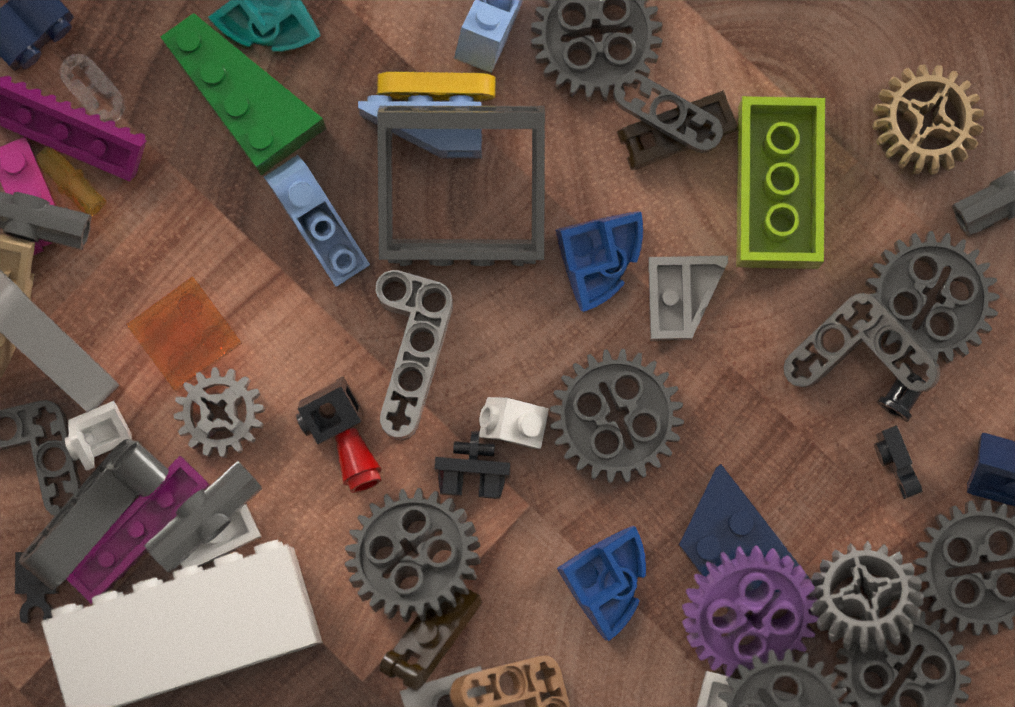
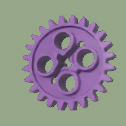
[682,546,819,677]

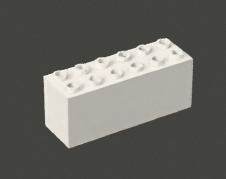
[41,540,323,707]

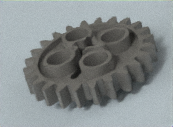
[531,0,663,101]
[865,231,1000,364]
[550,349,684,483]
[345,488,481,623]
[913,500,1015,636]
[833,608,972,707]
[718,649,852,707]

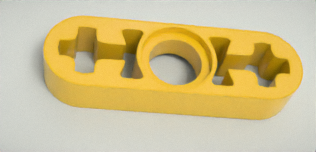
[377,72,495,101]

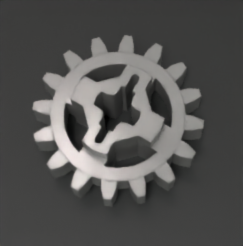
[174,367,265,458]

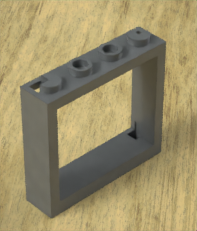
[377,106,545,266]

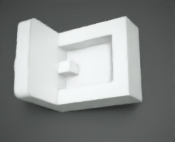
[479,397,549,449]
[65,401,132,471]

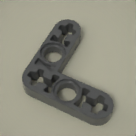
[783,293,940,392]
[0,400,81,516]

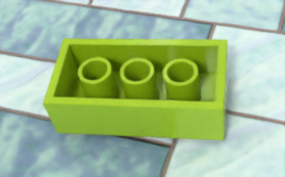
[736,96,825,269]

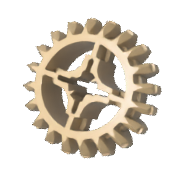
[872,64,984,175]

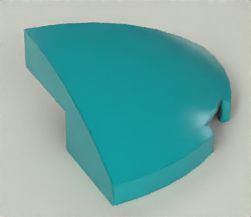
[208,0,321,51]

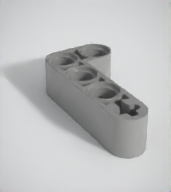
[0,270,119,412]
[375,270,453,441]

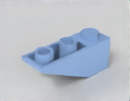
[454,0,523,73]
[358,95,482,158]
[264,155,370,287]

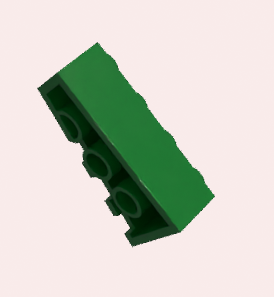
[160,13,327,176]

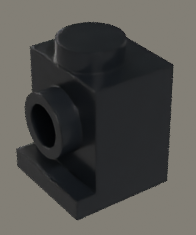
[296,376,363,444]

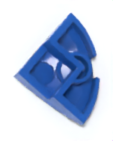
[555,211,643,312]
[557,526,646,641]

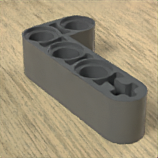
[19,439,169,590]

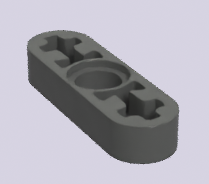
[613,72,723,153]

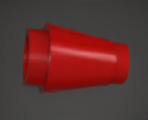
[334,428,382,493]

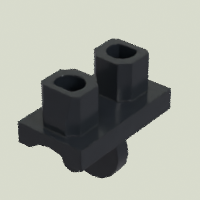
[434,431,510,499]

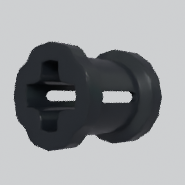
[877,367,928,422]

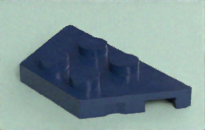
[678,464,812,611]

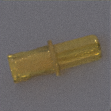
[36,146,106,217]

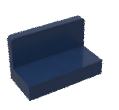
[967,433,1015,507]

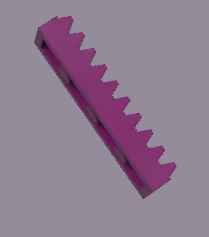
[0,76,147,182]
[66,456,211,604]

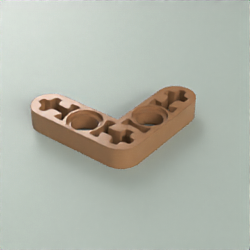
[450,655,570,707]

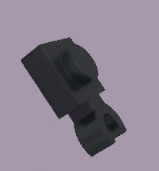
[874,425,923,499]
[15,552,59,623]

